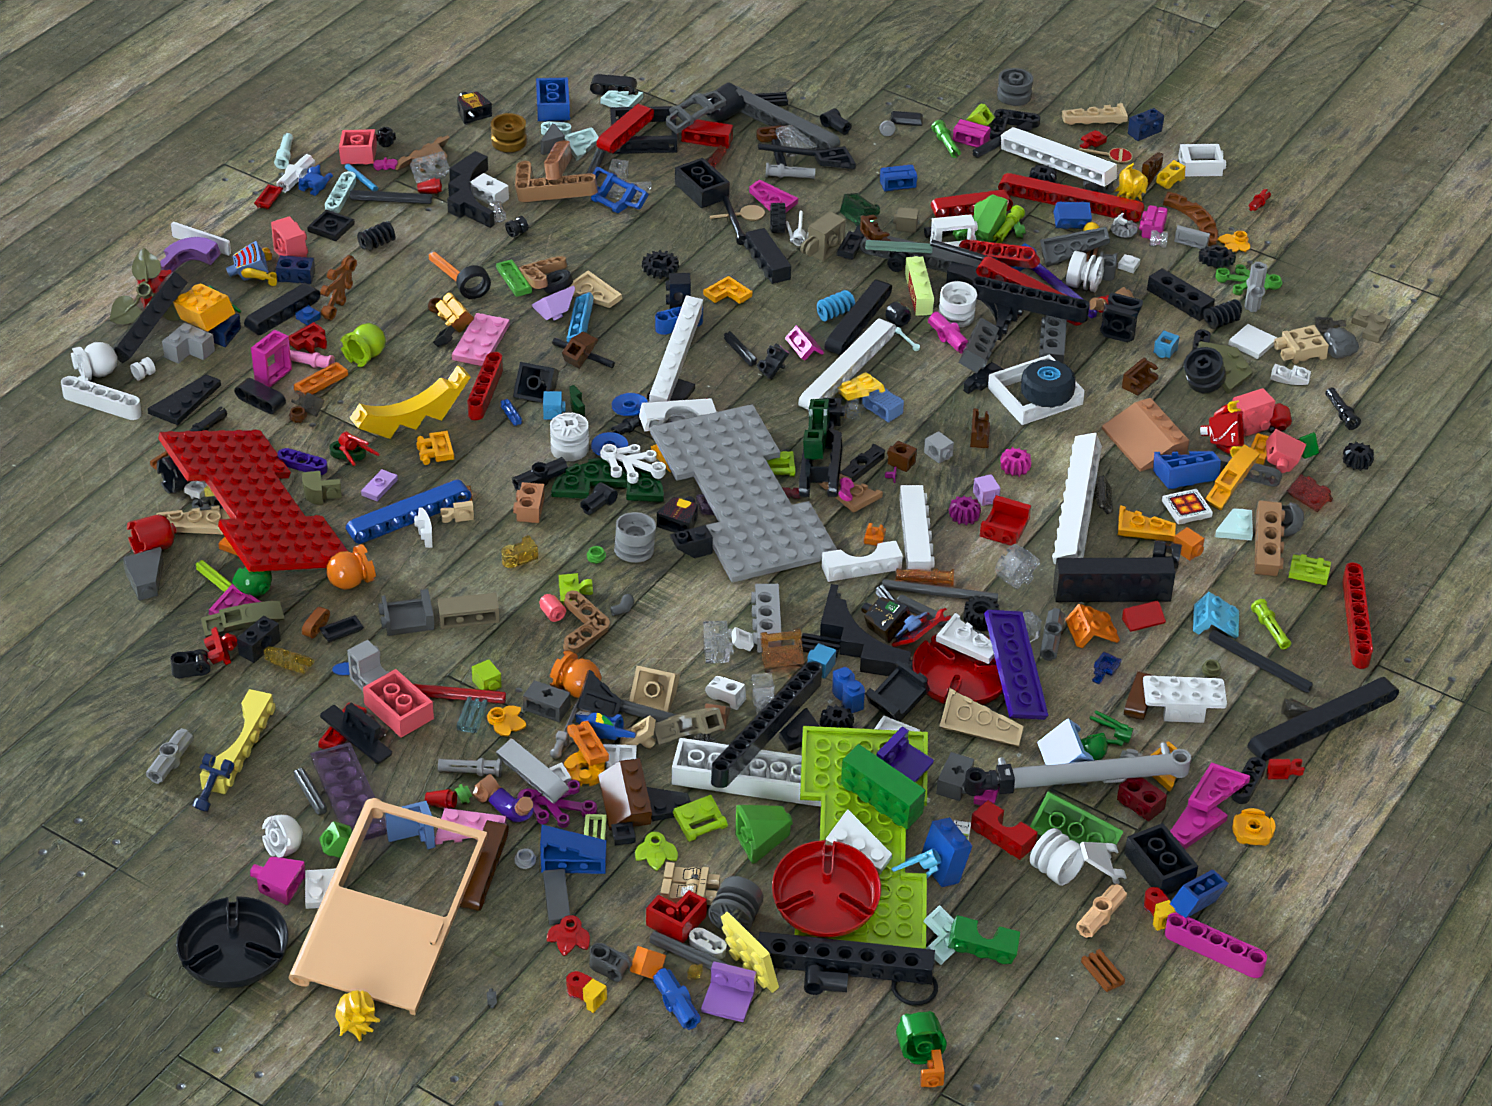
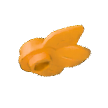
[1217,231,1250,253]
[487,706,526,736]

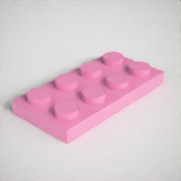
[452,313,510,366]

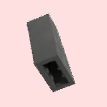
[123,547,164,601]

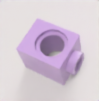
[973,474,1000,506]

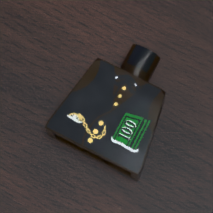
[861,597,911,643]

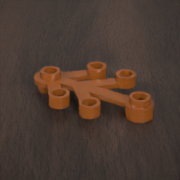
[320,255,357,320]

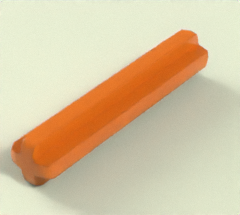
[429,252,460,281]

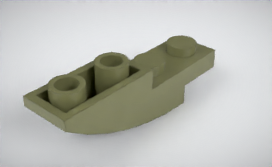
[201,601,285,638]

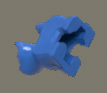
[298,165,333,196]

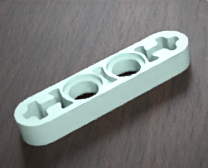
[325,171,356,213]

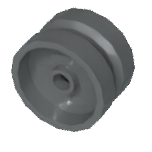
[997,68,1033,106]

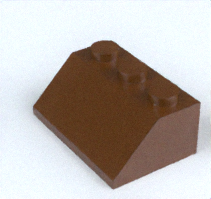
[598,758,652,830]

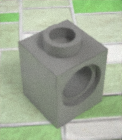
[924,431,954,464]

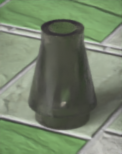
[1281,698,1313,718]

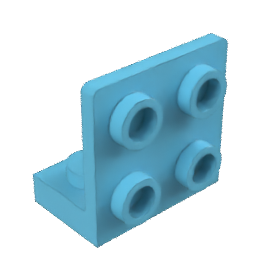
[1193,592,1239,639]

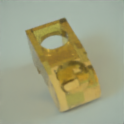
[501,535,538,568]

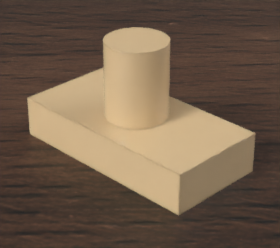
[620,716,656,749]

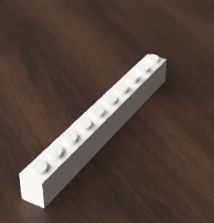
[1052,433,1102,564]

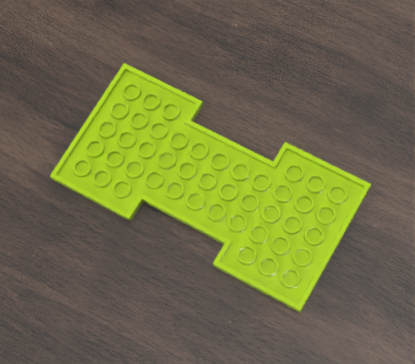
[794,726,928,949]

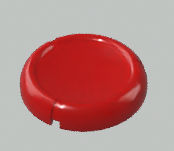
[912,634,1003,705]
[772,840,881,938]

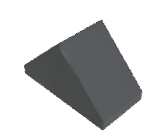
[541,123,565,155]

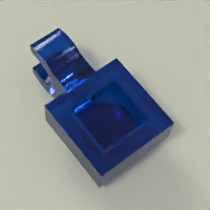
[1092,652,1121,684]

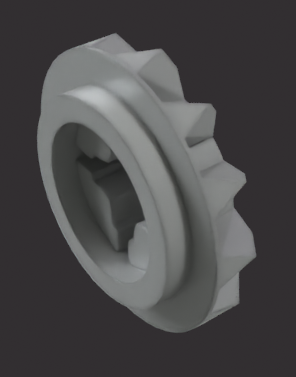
[1111,219,1138,238]

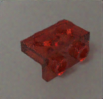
[1287,474,1333,512]

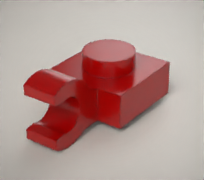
[1080,130,1107,149]
[1266,759,1305,780]

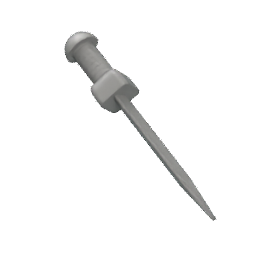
[550,699,579,759]

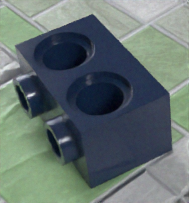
[1127,108,1164,141]
[276,255,315,284]

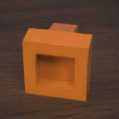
[864,523,886,546]

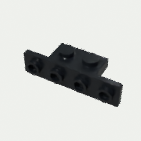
[320,702,392,764]

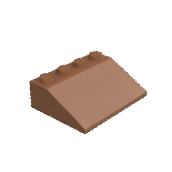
[1102,398,1189,472]

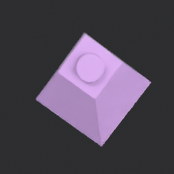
[532,286,575,321]

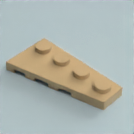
[940,688,1024,747]

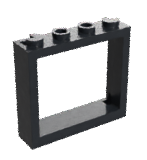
[610,106,677,154]

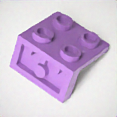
[701,961,757,1022]

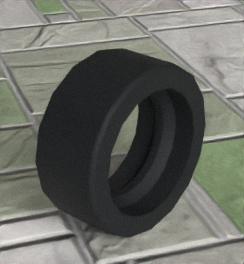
[456,265,491,299]

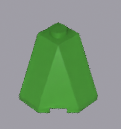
[973,194,1008,242]
[735,805,793,864]

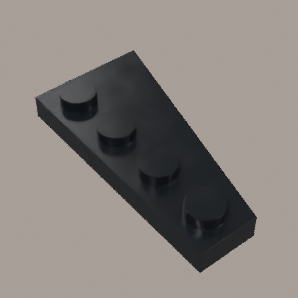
[147,374,221,425]

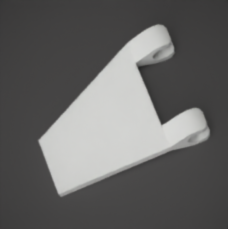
[1080,842,1127,884]

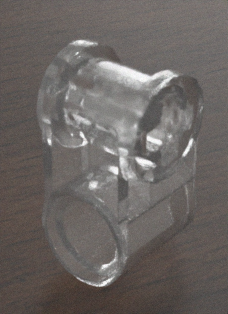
[752,686,774,715]

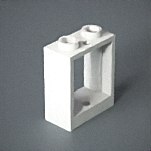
[1178,144,1226,176]
[930,215,978,250]

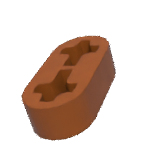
[302,606,330,639]

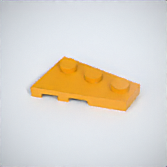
[1117,505,1176,542]

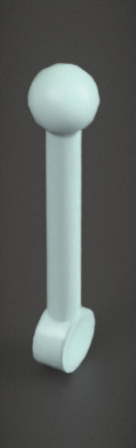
[895,327,920,351]

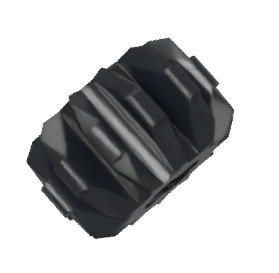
[1029,164,1057,183]
[1342,441,1374,471]
[820,704,854,728]

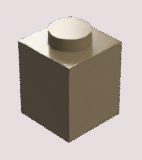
[893,207,919,233]

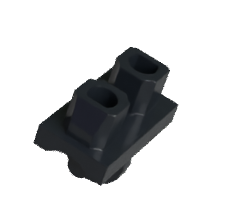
[757,343,790,380]

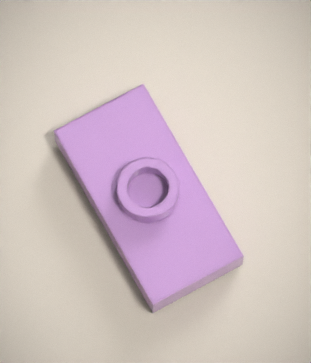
[361,469,398,502]

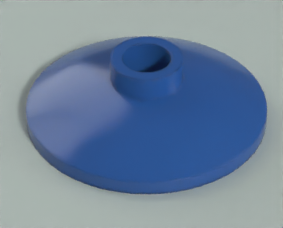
[612,393,648,416]
[591,432,628,456]

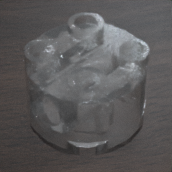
[995,544,1040,589]

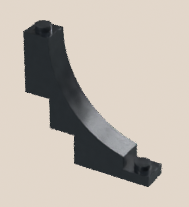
[820,584,913,676]

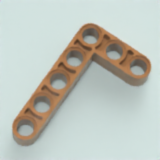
[515,161,598,202]

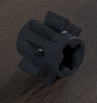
[376,127,396,147]

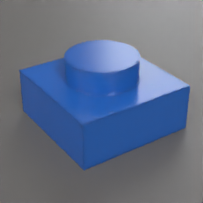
[295,305,321,326]

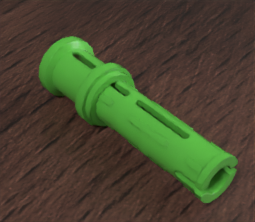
[932,120,961,158]

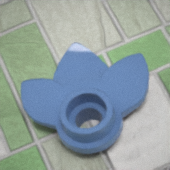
[895,612,928,639]

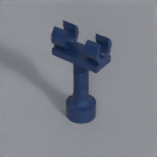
[192,753,234,812]

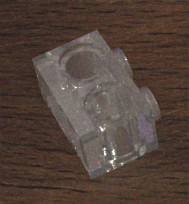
[410,151,450,183]
[703,621,733,663]

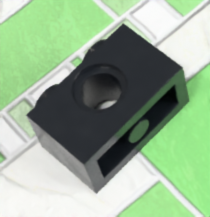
[666,273,691,309]
[237,616,281,663]

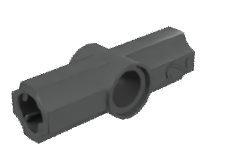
[1040,608,1065,661]

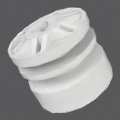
[1066,251,1104,292]
[938,281,977,328]
[550,413,589,461]
[1030,828,1085,886]

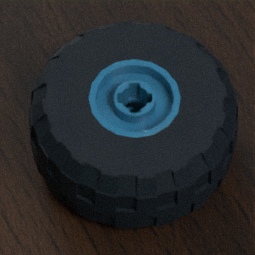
[1021,360,1075,408]

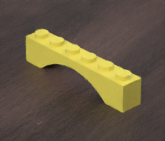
[200,689,275,794]

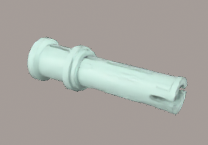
[274,133,293,169]

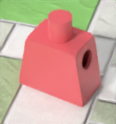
[1266,429,1306,473]

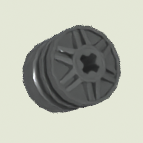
[708,876,764,931]

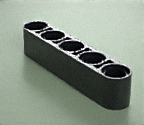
[244,283,321,335]

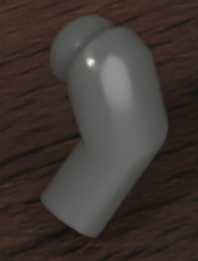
[610,594,634,616]

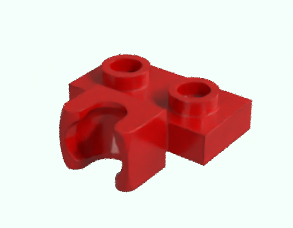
[289,322,327,354]

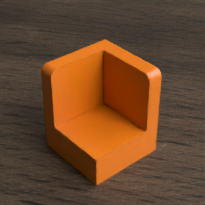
[630,946,666,979]

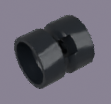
[1152,540,1182,569]

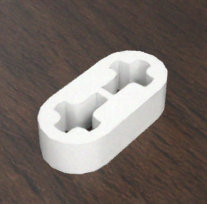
[689,928,727,959]

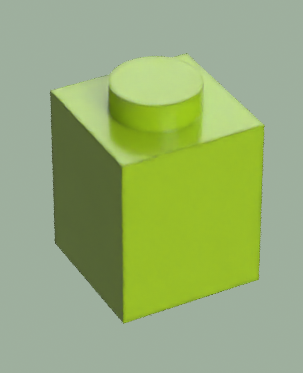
[472,659,502,691]

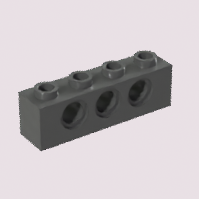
[1039,315,1067,363]
[958,318,999,373]

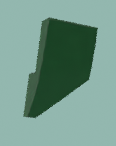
[569,385,585,417]

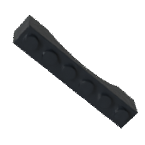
[112,271,188,364]

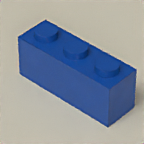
[1170,869,1229,918]

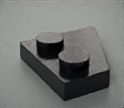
[647,787,691,822]

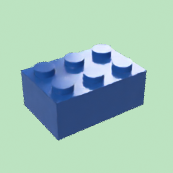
[536,77,570,122]

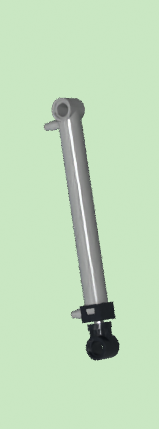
[964,743,1191,796]

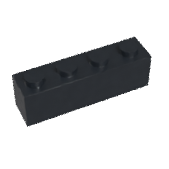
[744,228,791,284]

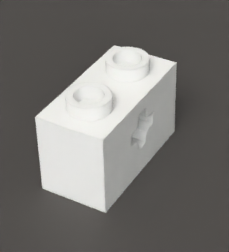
[470,173,509,208]

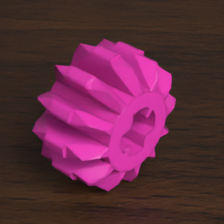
[1000,447,1032,477]

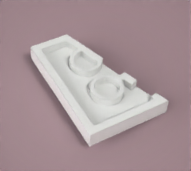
[825,809,892,874]

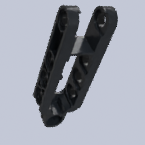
[799,421,843,498]

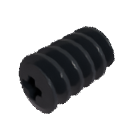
[357,221,396,251]
[1203,299,1242,329]

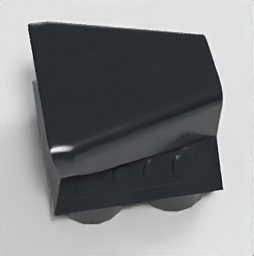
[1100,293,1143,343]

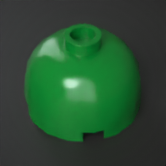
[232,567,272,597]
[1080,733,1108,761]

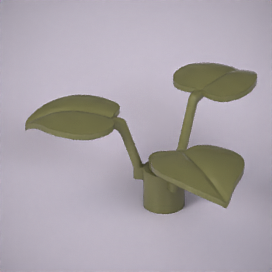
[109,248,181,325]

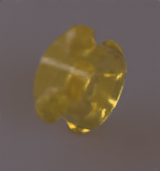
[687,964,703,980]

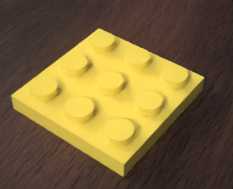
[721,912,779,993]

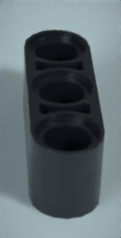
[590,74,637,95]
[234,378,286,414]

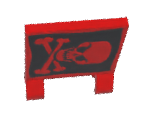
[892,608,951,647]

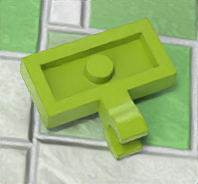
[559,573,593,607]

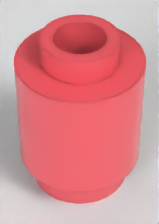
[539,594,566,622]

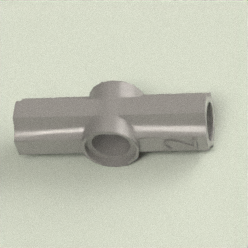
[1244,262,1267,312]
[146,728,193,784]

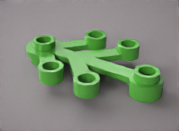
[1215,264,1282,295]

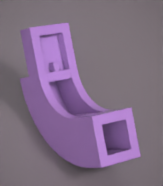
[160,237,221,272]

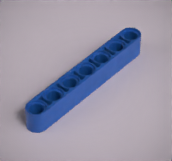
[346,479,472,544]

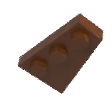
[1142,152,1164,190]

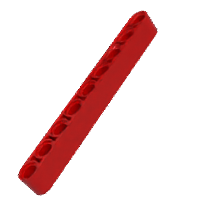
[998,173,1145,222]

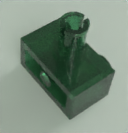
[840,193,880,226]

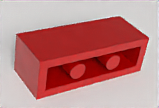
[681,119,733,149]

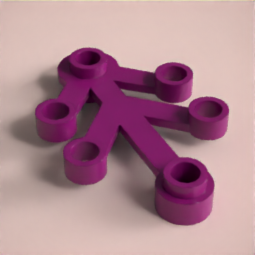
[517,780,598,828]

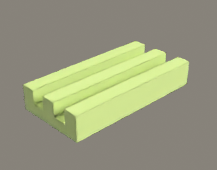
[584,814,607,840]

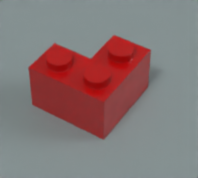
[646,890,707,943]

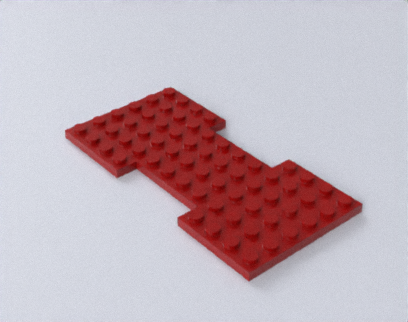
[158,429,348,572]

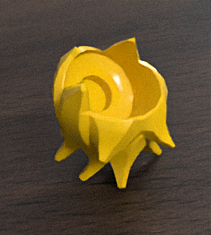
[1115,163,1148,201]
[335,990,380,1041]

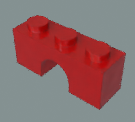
[971,800,1038,860]

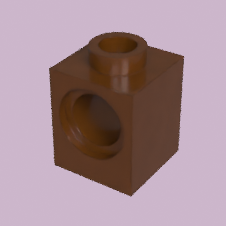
[887,441,917,472]

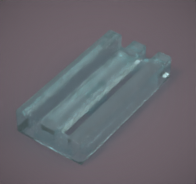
[456,697,487,733]

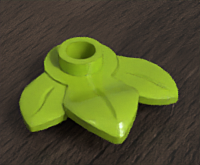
[635,832,678,871]

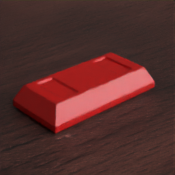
[254,184,283,209]

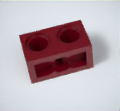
[1117,777,1167,822]

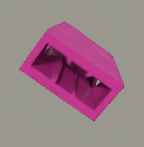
[250,857,305,905]

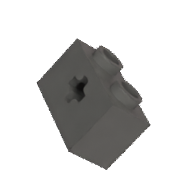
[523,680,571,723]
[936,752,974,801]

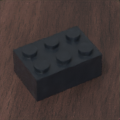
[675,158,730,208]
[1124,823,1198,895]

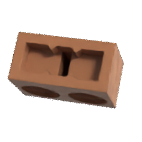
[513,482,545,523]

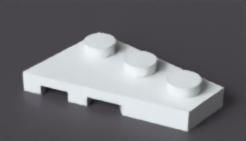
[936,613,995,664]

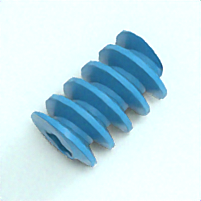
[817,290,855,322]

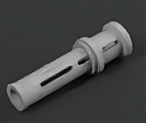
[765,162,815,179]
[438,758,502,777]

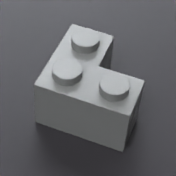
[162,323,215,364]
[347,640,389,691]

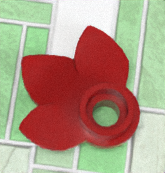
[547,915,590,956]

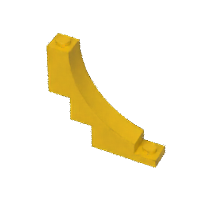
[350,365,471,439]

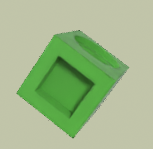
[319,821,352,858]

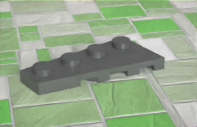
[1040,227,1110,267]

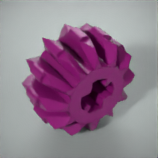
[949,495,981,525]

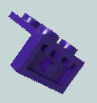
[876,726,934,783]

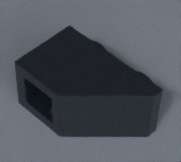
[670,525,713,558]

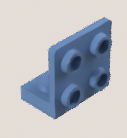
[385,801,435,849]

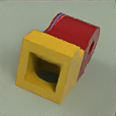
[1143,887,1176,931]
[566,971,607,1013]

